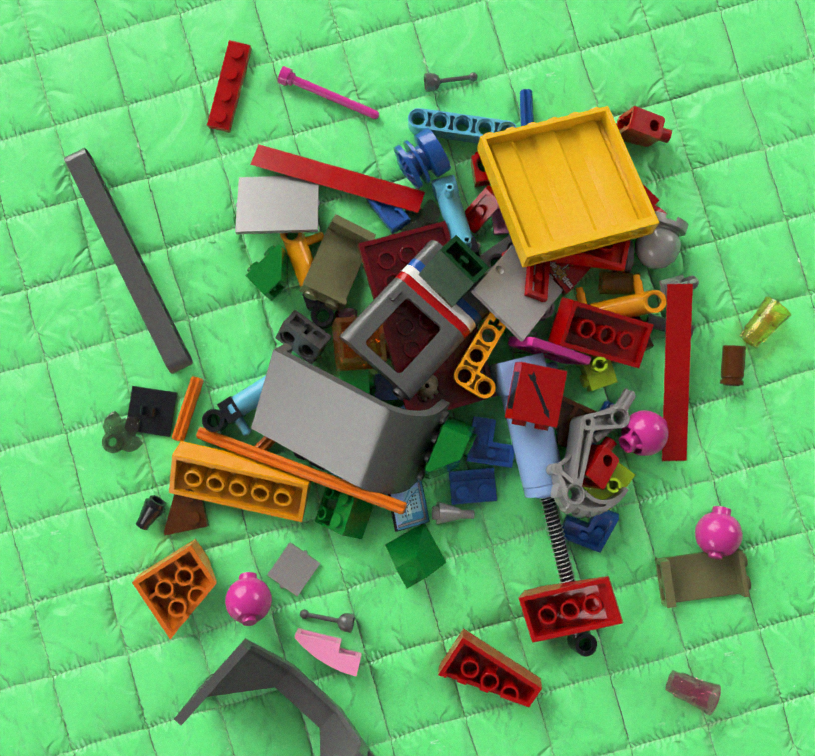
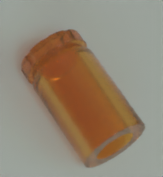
[598,272,642,295]

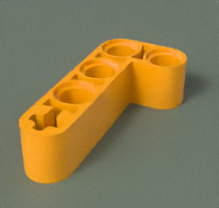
[453,311,506,398]

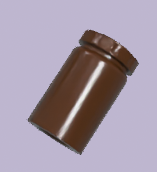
[720,345,746,386]

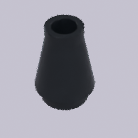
[136,495,166,530]

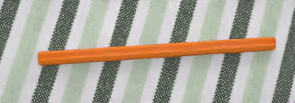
[196,427,407,514]

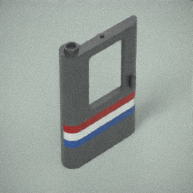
[339,240,490,401]

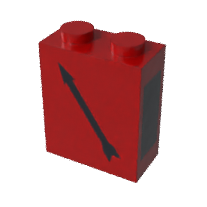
[505,362,567,431]

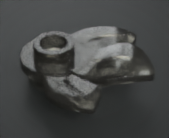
[400,199,440,232]
[102,411,144,453]

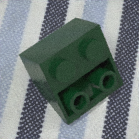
[419,235,490,308]

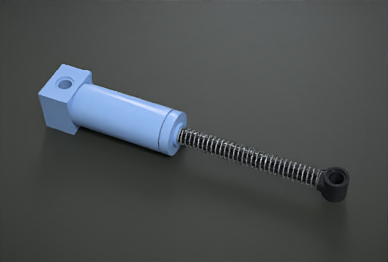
[488,353,597,657]

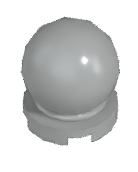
[634,211,689,269]

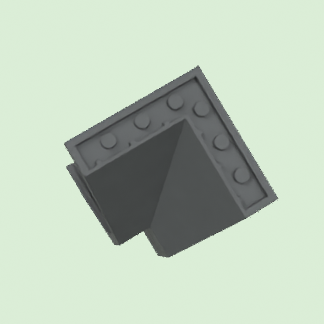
[174,638,374,756]

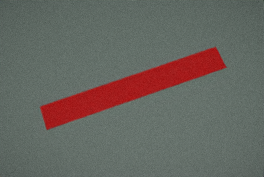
[250,144,425,213]
[662,283,693,461]

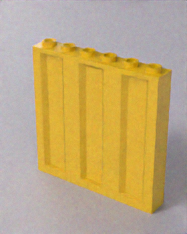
[477,106,659,268]

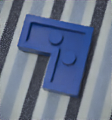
[467,416,514,468]
[561,510,619,553]

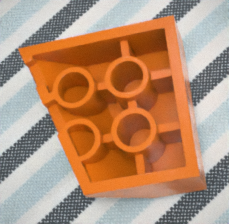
[132,539,217,639]

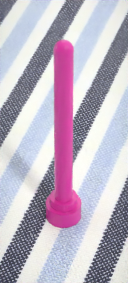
[277,66,379,119]

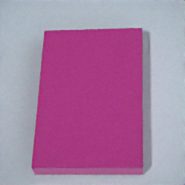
[508,337,591,365]

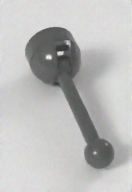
[424,72,478,92]
[300,609,355,633]

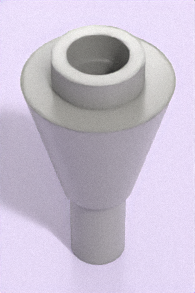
[432,502,475,524]

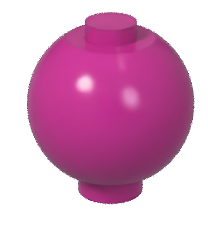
[619,410,669,456]
[695,506,743,560]
[225,572,272,626]

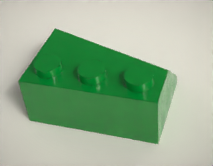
[425,417,477,480]

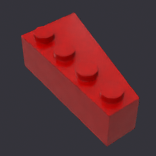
[438,628,542,707]

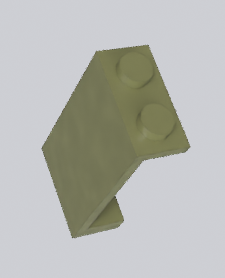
[299,214,376,311]
[655,549,751,608]

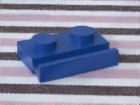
[449,468,497,505]

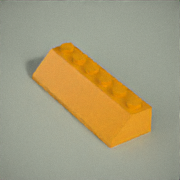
[169,441,312,522]

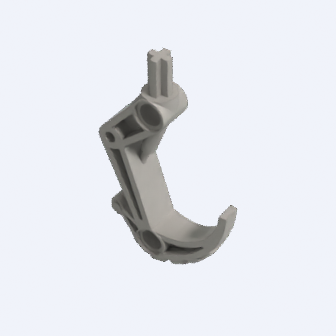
[546,388,636,518]

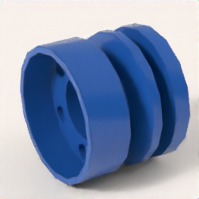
[394,128,451,189]

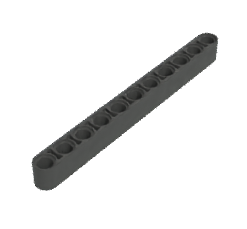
[64,147,193,374]

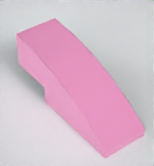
[294,628,362,676]

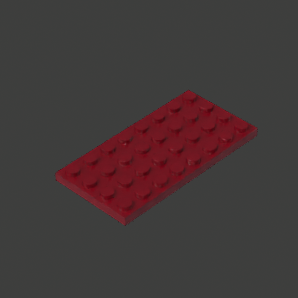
[357,221,497,411]

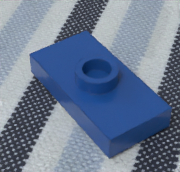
[366,198,411,234]

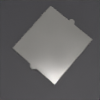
[267,542,320,597]

